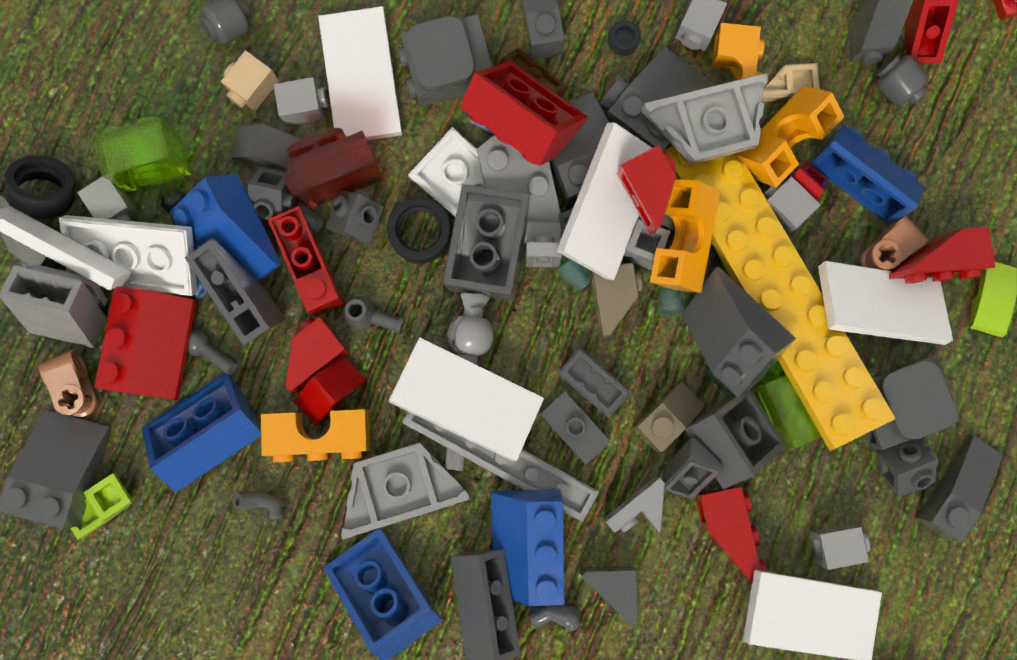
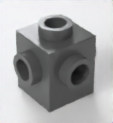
[246,167,297,224]
[325,188,384,244]
[878,439,938,497]

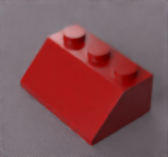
[459,61,588,166]
[94,286,197,400]

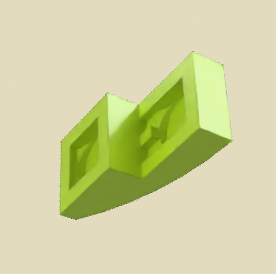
[969,262,1017,337]
[70,473,133,540]

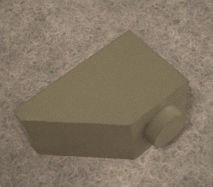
[590,263,642,339]
[633,381,705,453]

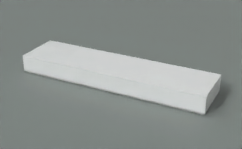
[0,206,132,290]

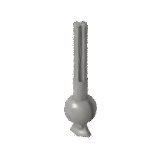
[445,293,494,471]

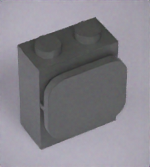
[397,14,492,107]
[864,356,960,450]

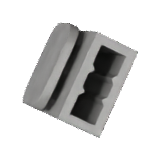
[0,265,107,348]

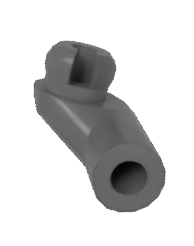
[233,490,285,520]
[528,603,581,631]

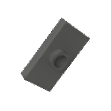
[557,347,631,418]
[540,391,611,465]

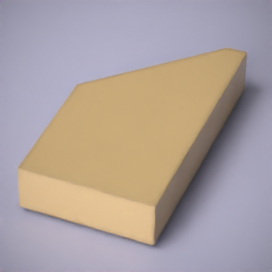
[762,63,820,102]

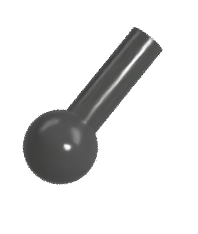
[187,329,237,375]

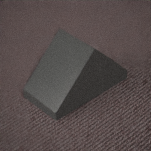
[231,123,303,172]
[579,566,638,627]

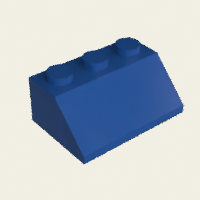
[810,124,925,225]
[142,373,261,492]
[491,489,564,606]

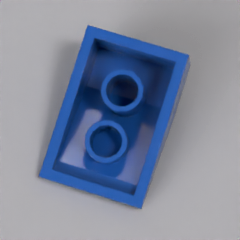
[170,174,281,282]
[323,528,443,660]

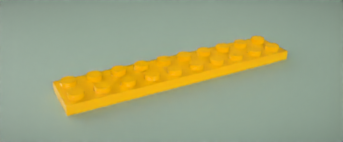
[664,146,896,451]

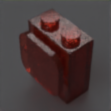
[284,128,384,209]

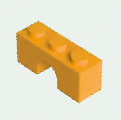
[711,23,765,81]
[736,86,845,188]
[650,180,721,293]
[261,409,371,462]

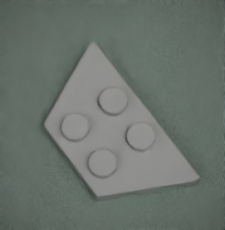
[641,73,768,165]
[477,135,561,223]
[341,443,471,539]

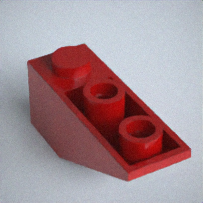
[268,206,345,317]
[889,227,996,284]
[695,485,767,586]

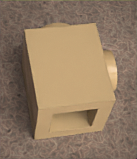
[221,50,279,111]

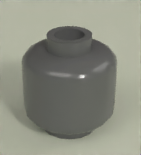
[198,0,251,45]
[876,54,929,105]

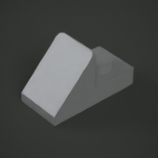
[526,221,562,268]
[603,476,665,533]

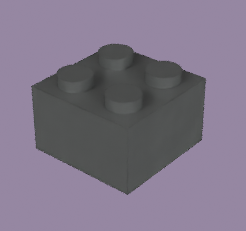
[684,389,787,489]

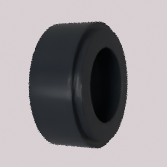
[607,20,641,56]

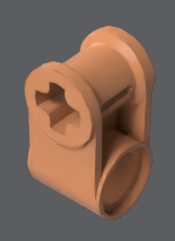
[859,215,928,271]
[39,349,98,417]

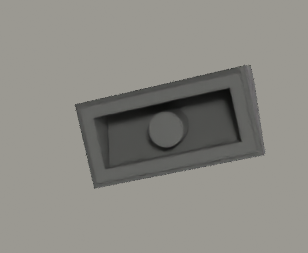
[662,438,723,499]

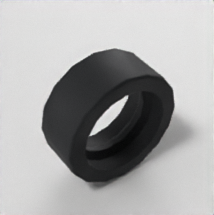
[5,155,75,219]
[387,197,452,264]

